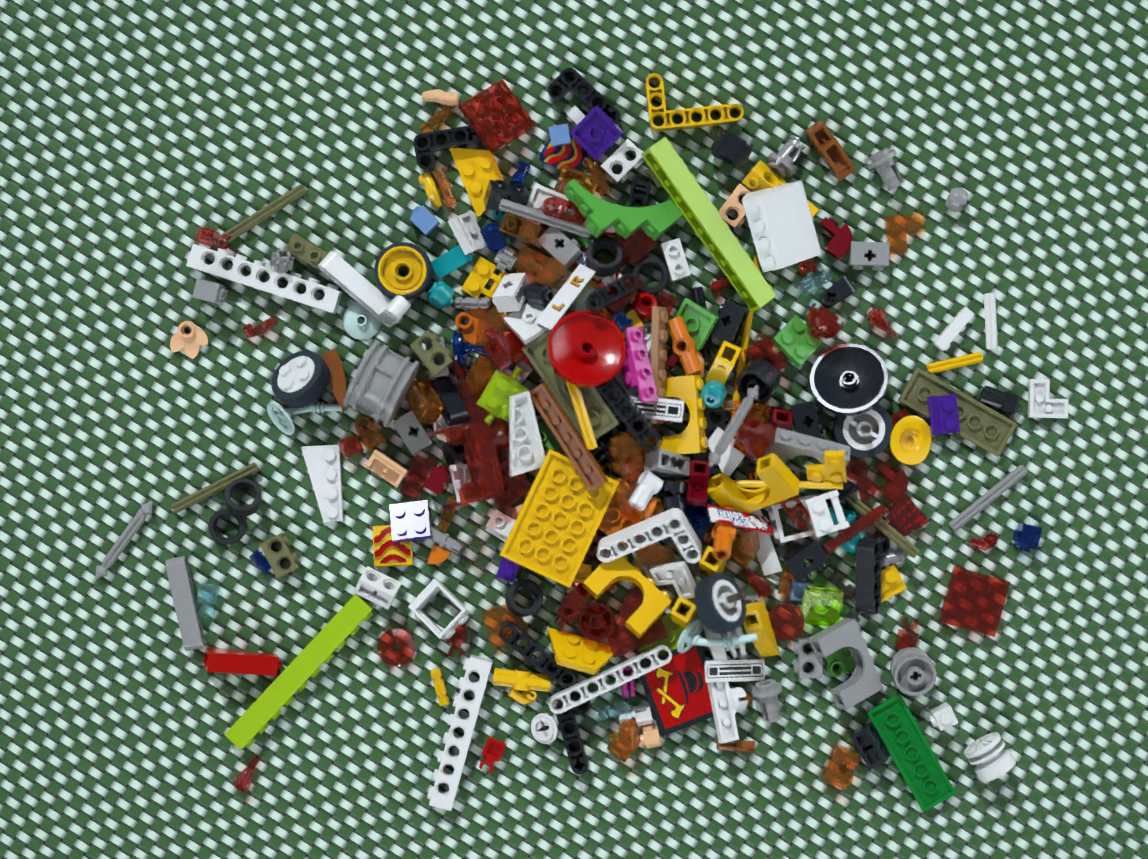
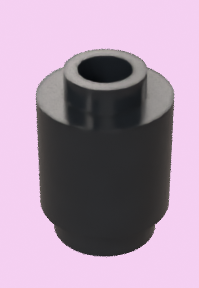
[524,283,553,305]

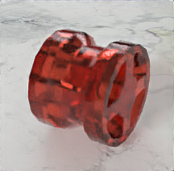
[796,258,817,278]

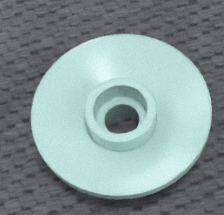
[343,302,381,340]

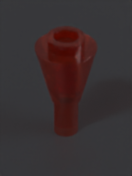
[867,308,898,339]
[742,567,773,598]
[232,756,259,792]

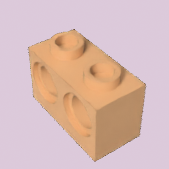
[718,183,751,229]

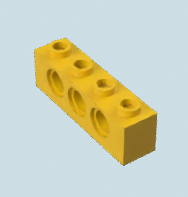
[742,160,819,218]

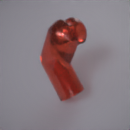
[968,533,998,550]

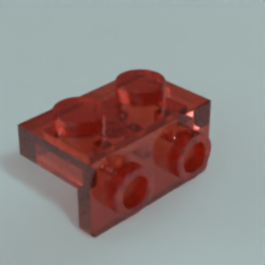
[744,336,788,371]

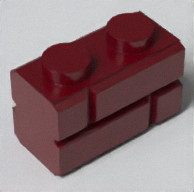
[423,464,452,494]

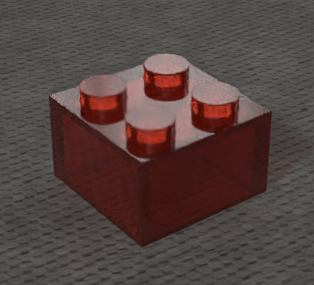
[479,458,532,512]

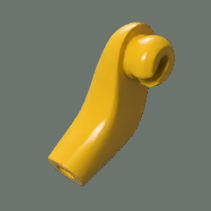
[419,172,442,208]

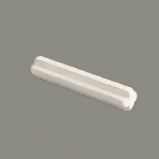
[984,293,998,350]

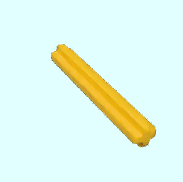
[566,381,597,450]

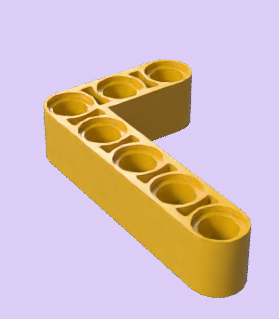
[645,73,744,132]

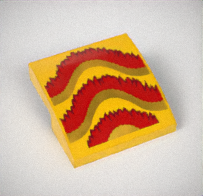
[373,525,413,567]

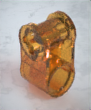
[354,415,387,453]

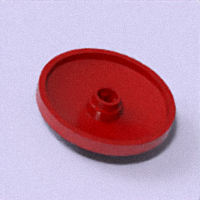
[547,311,626,387]

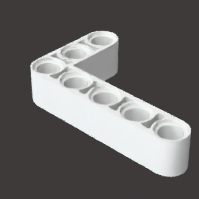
[318,251,411,327]
[597,508,702,563]

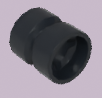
[662,482,688,511]

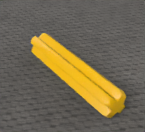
[926,352,983,374]

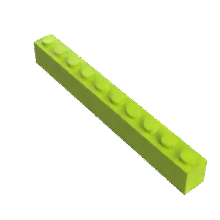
[641,137,776,313]
[224,594,374,750]

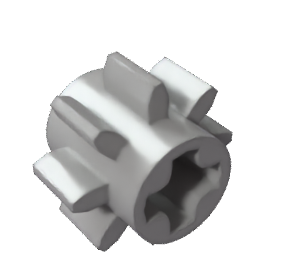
[494,247,517,272]
[270,249,295,273]

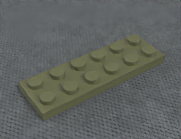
[522,327,620,440]
[897,367,1018,457]

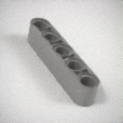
[165,556,206,651]

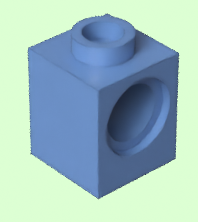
[409,205,440,236]

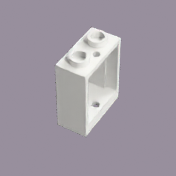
[768,494,817,543]
[408,579,470,640]

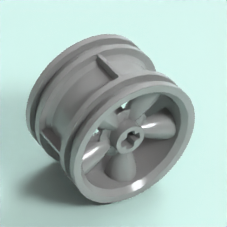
[343,340,420,428]

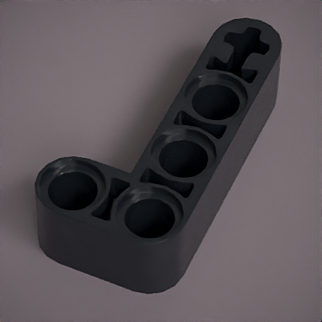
[548,68,620,125]
[414,124,489,172]
[856,535,890,615]
[555,694,591,774]

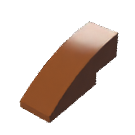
[804,120,856,181]
[322,348,347,412]

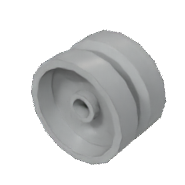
[890,647,937,696]

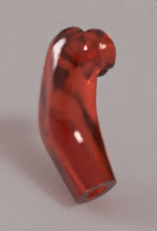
[242,317,278,338]

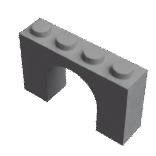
[762,427,851,467]
[809,618,883,709]

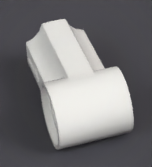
[628,470,663,511]

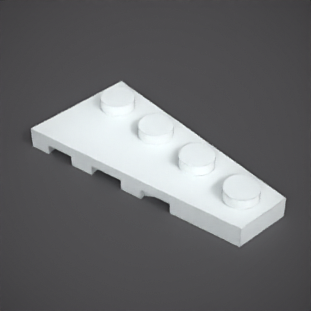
[509,391,545,477]
[301,445,344,522]

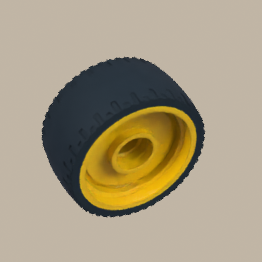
[374,242,433,300]

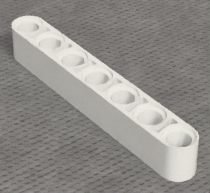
[549,645,672,714]

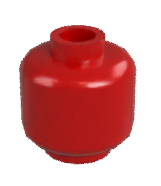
[631,293,658,321]

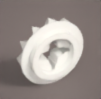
[531,713,559,744]

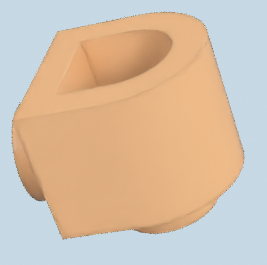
[640,724,662,749]

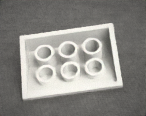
[742,180,822,273]

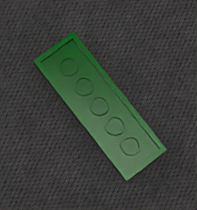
[866,693,957,812]

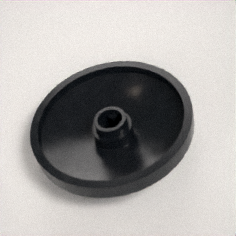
[810,343,888,416]

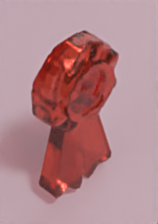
[846,457,880,502]

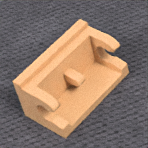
[365,449,409,488]

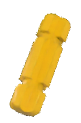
[430,668,450,706]

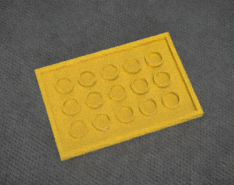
[499,449,619,588]

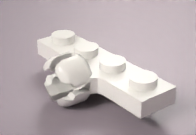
[704,667,748,743]

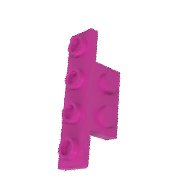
[621,327,659,403]

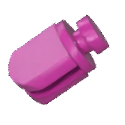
[620,668,635,698]

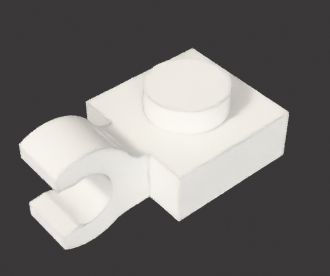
[618,704,653,727]

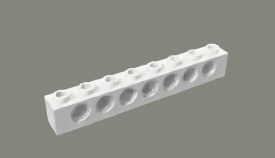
[186,242,342,314]
[427,654,493,811]

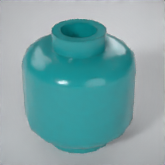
[425,281,455,309]
[700,380,727,409]

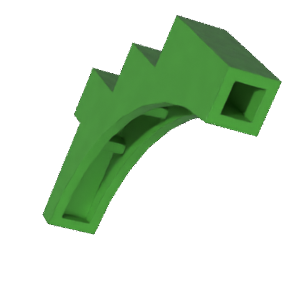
[563,179,684,241]

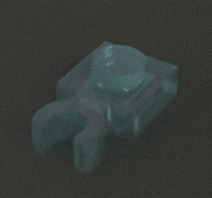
[796,270,832,296]
[197,583,219,617]
[598,699,631,721]

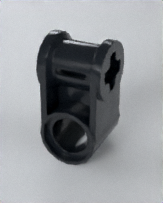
[628,177,652,207]
[820,275,857,308]

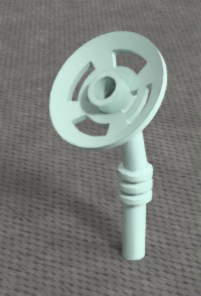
[267,402,342,435]
[677,618,758,653]

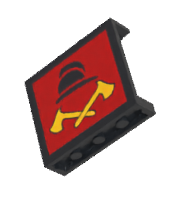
[639,644,714,737]

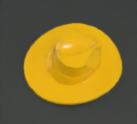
[890,415,931,465]

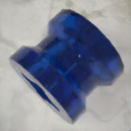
[611,310,634,333]

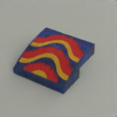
[537,132,587,178]

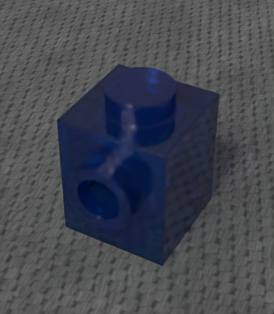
[480,222,509,254]
[1013,523,1042,552]

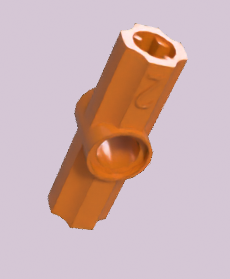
[666,316,703,376]
[711,505,736,561]

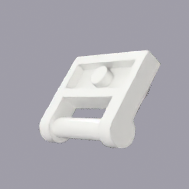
[804,490,850,537]

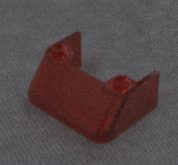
[425,420,504,509]

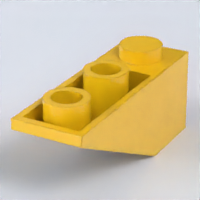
[704,341,741,385]
[743,601,780,658]

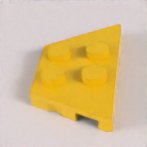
[450,148,504,218]
[547,628,619,675]

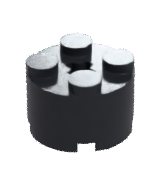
[710,129,755,169]
[736,358,781,404]

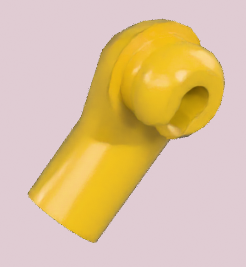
[508,688,537,705]

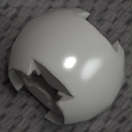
[945,188,969,212]

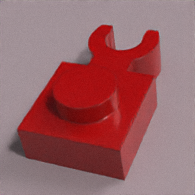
[479,736,507,773]

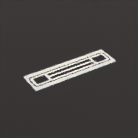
[609,393,684,422]
[705,659,765,682]

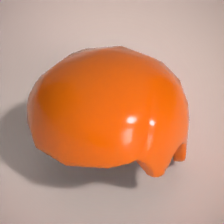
[639,497,663,521]

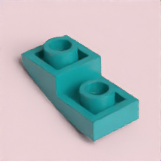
[431,244,474,279]

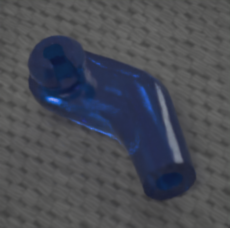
[509,160,531,185]

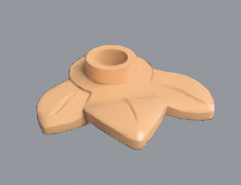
[170,321,208,359]

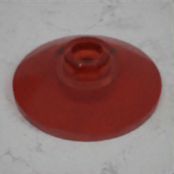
[377,628,416,666]

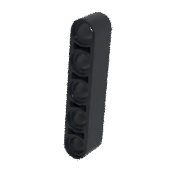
[596,377,663,450]
[499,620,576,688]

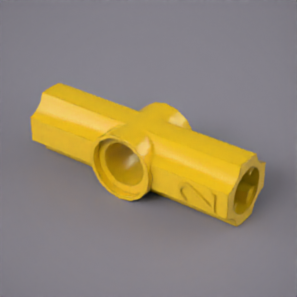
[493,668,551,692]

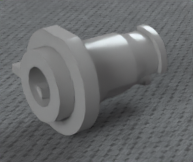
[766,135,806,178]
[865,147,905,191]
[752,679,782,723]

